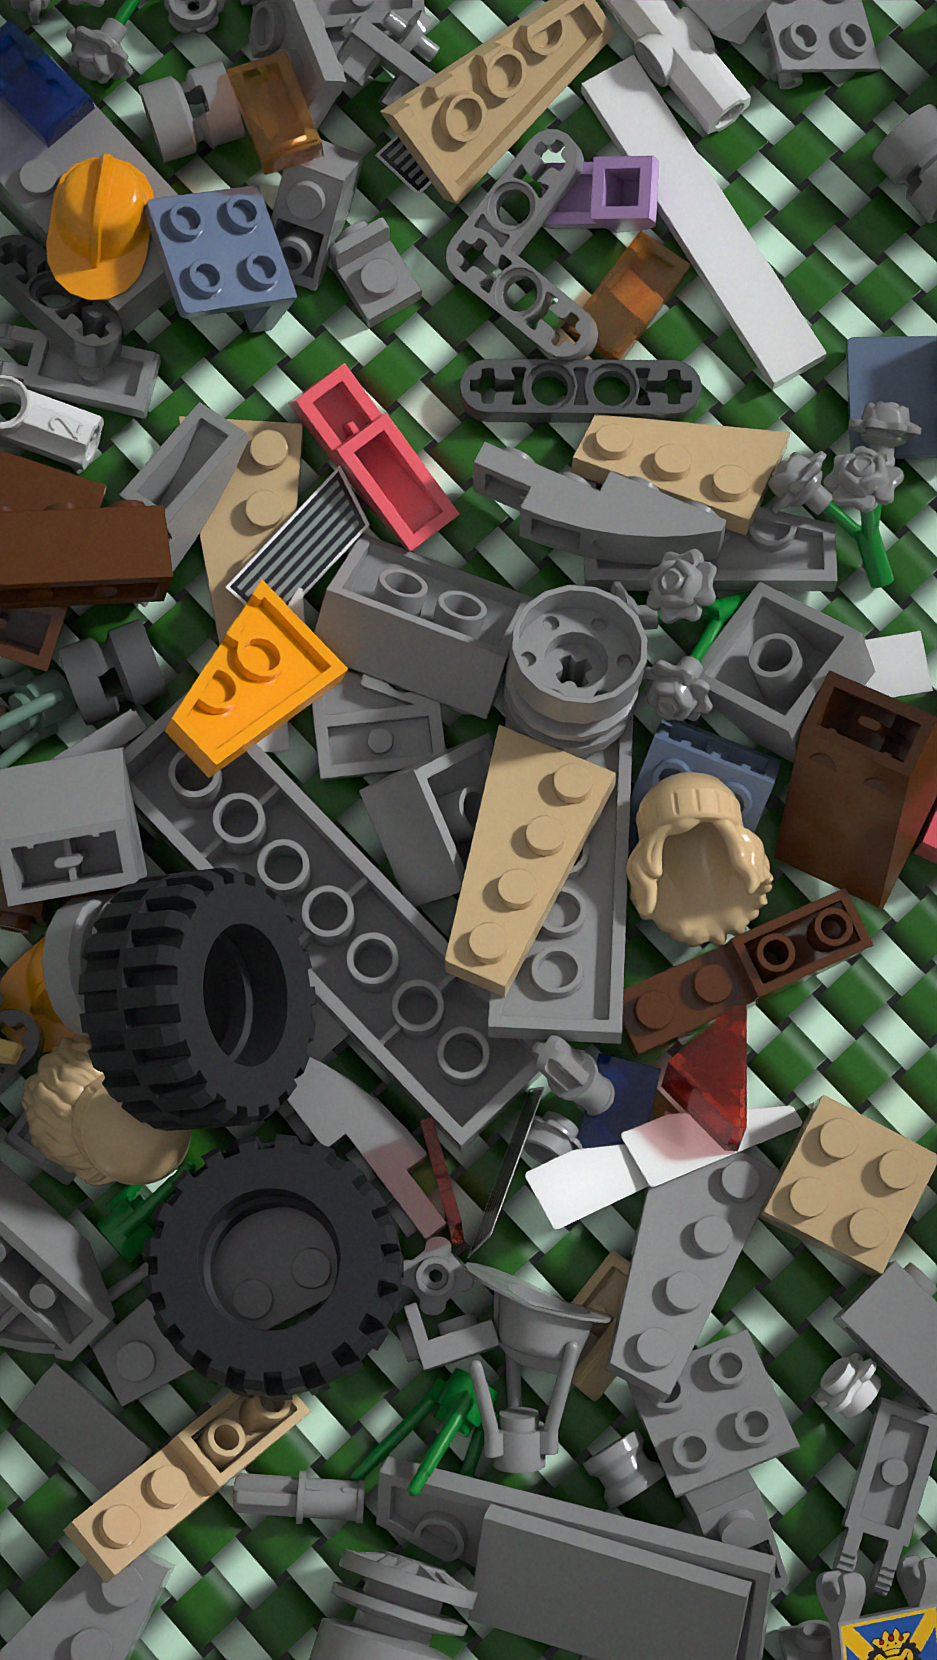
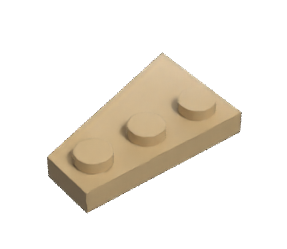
[571,414,790,536]

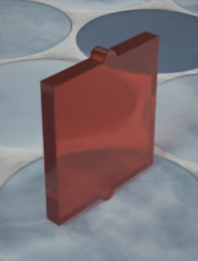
[420,1117,465,1246]

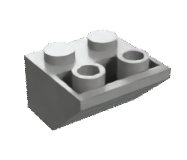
[0,747,147,906]

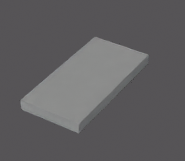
[468,1503,752,1660]

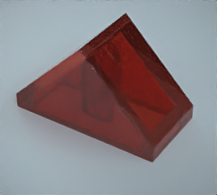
[661,1005,747,1151]

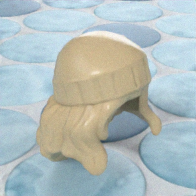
[626,772,773,947]
[22,1035,191,1186]

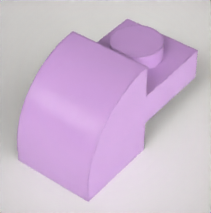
[542,155,660,233]

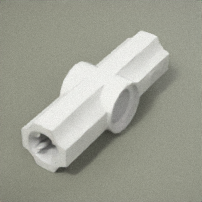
[600,0,751,134]
[0,375,104,471]

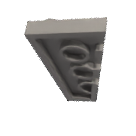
[240,0,347,163]
[583,478,838,592]
[605,1110,780,1402]
[92,1207,337,1407]

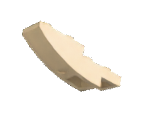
[63,1391,311,1584]

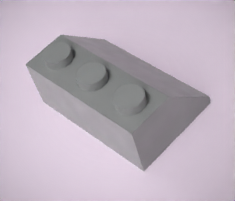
[314,533,535,719]

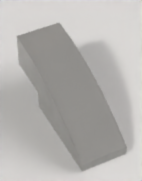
[119,402,249,607]

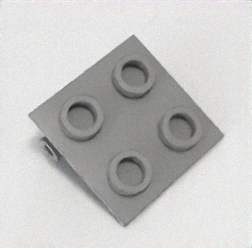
[756,0,881,90]
[626,1329,800,1498]

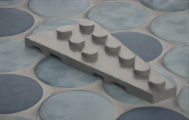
[376,1456,777,1660]

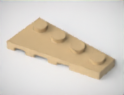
[380,0,616,204]
[179,416,304,645]
[445,725,616,997]

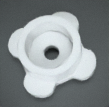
[816,1353,881,1419]

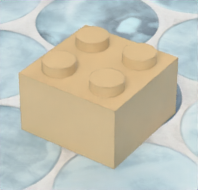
[758,1095,937,1277]

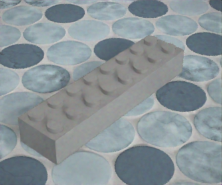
[124,691,545,1152]

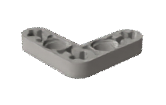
[446,129,598,360]

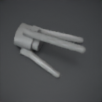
[469,1341,579,1473]

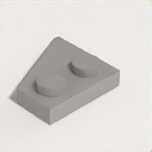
[312,671,445,781]

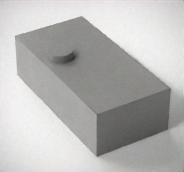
[0,57,178,336]

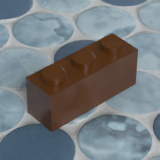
[0,500,173,609]

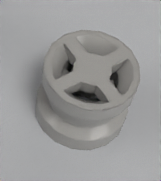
[582,1428,666,1510]

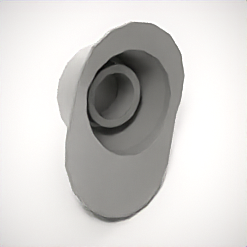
[463,1262,612,1375]

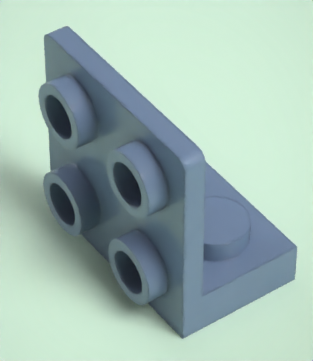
[144,185,298,333]
[846,336,937,459]
[628,718,782,856]

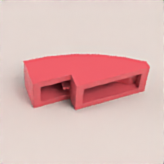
[288,363,460,552]

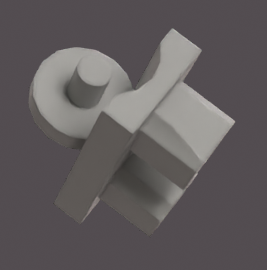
[336,10,440,108]

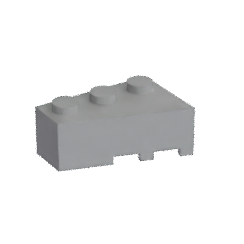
[0,1551,176,1660]

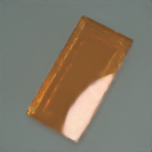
[226,51,324,175]
[569,230,691,360]

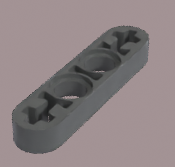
[460,359,702,423]

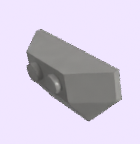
[0,1160,115,1361]

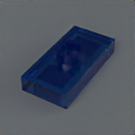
[0,20,95,148]
[577,1053,661,1196]

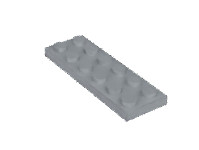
[488,714,633,1044]

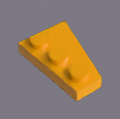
[165,579,348,778]

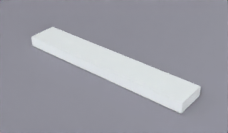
[581,55,827,390]

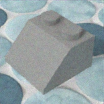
[699,582,876,763]
[359,733,494,907]

